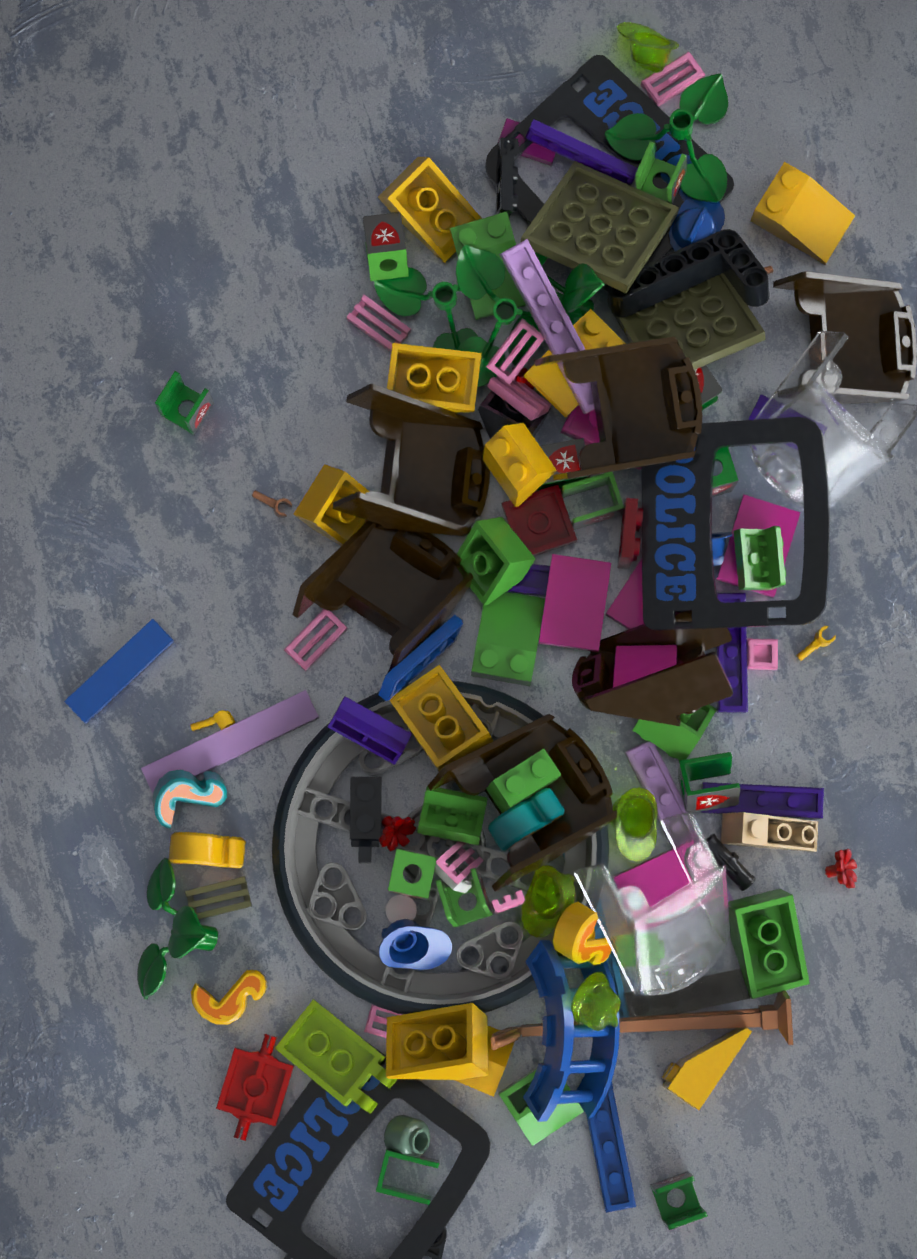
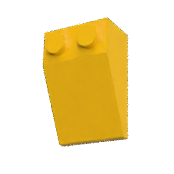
[378,156,482,263]
[750,161,855,265]
[524,309,626,418]
[387,343,482,413]
[389,664,493,772]
[386,1003,488,1080]
[662,1027,752,1110]

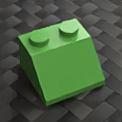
[457,517,536,605]
[633,704,717,761]

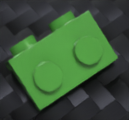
[733,526,786,590]
[417,786,488,845]

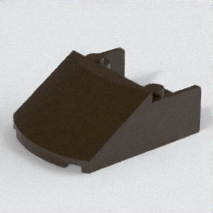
[773,271,917,406]
[534,336,702,481]
[333,384,490,536]
[292,520,473,672]
[572,611,733,726]
[427,714,617,892]

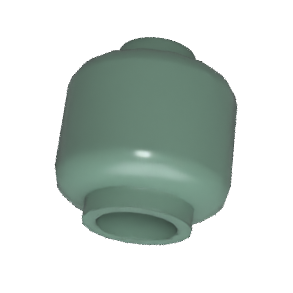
[384,1115,430,1157]

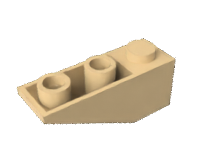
[721,812,818,852]

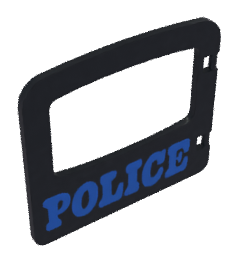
[485,55,734,291]
[641,417,830,631]
[226,1037,490,1259]

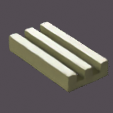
[185,876,252,920]

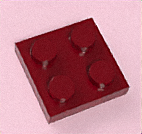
[501,484,577,556]
[617,498,643,569]

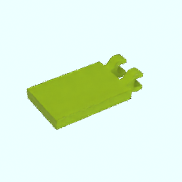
[275,999,397,1114]

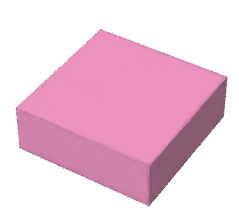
[747,638,778,670]

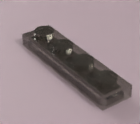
[623,969,750,1017]

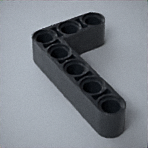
[607,229,770,317]

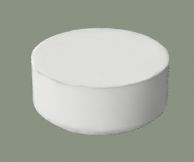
[386,895,417,923]

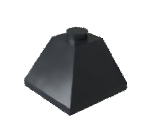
[478,390,551,439]

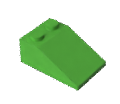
[450,212,526,320]
[471,592,545,687]
[723,889,810,999]

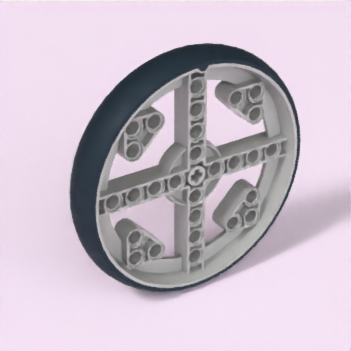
[272,681,609,1014]

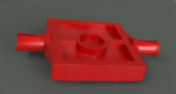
[216,1034,295,1141]

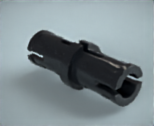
[700,834,756,891]

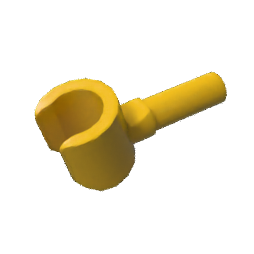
[796,626,836,661]
[190,710,235,731]

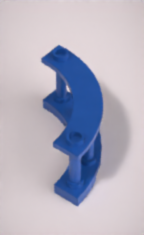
[523,940,620,1122]

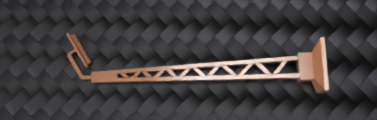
[491,990,793,1050]

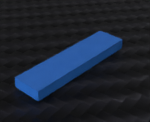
[378,615,463,701]
[64,619,174,724]
[586,1082,636,1213]

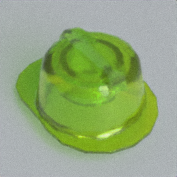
[617,22,679,73]
[611,787,658,862]
[521,865,576,938]
[571,972,621,1031]

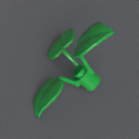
[605,73,728,203]
[456,245,582,387]
[508,251,605,366]
[374,267,478,350]
[137,858,218,999]

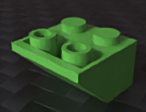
[498,1067,584,1146]

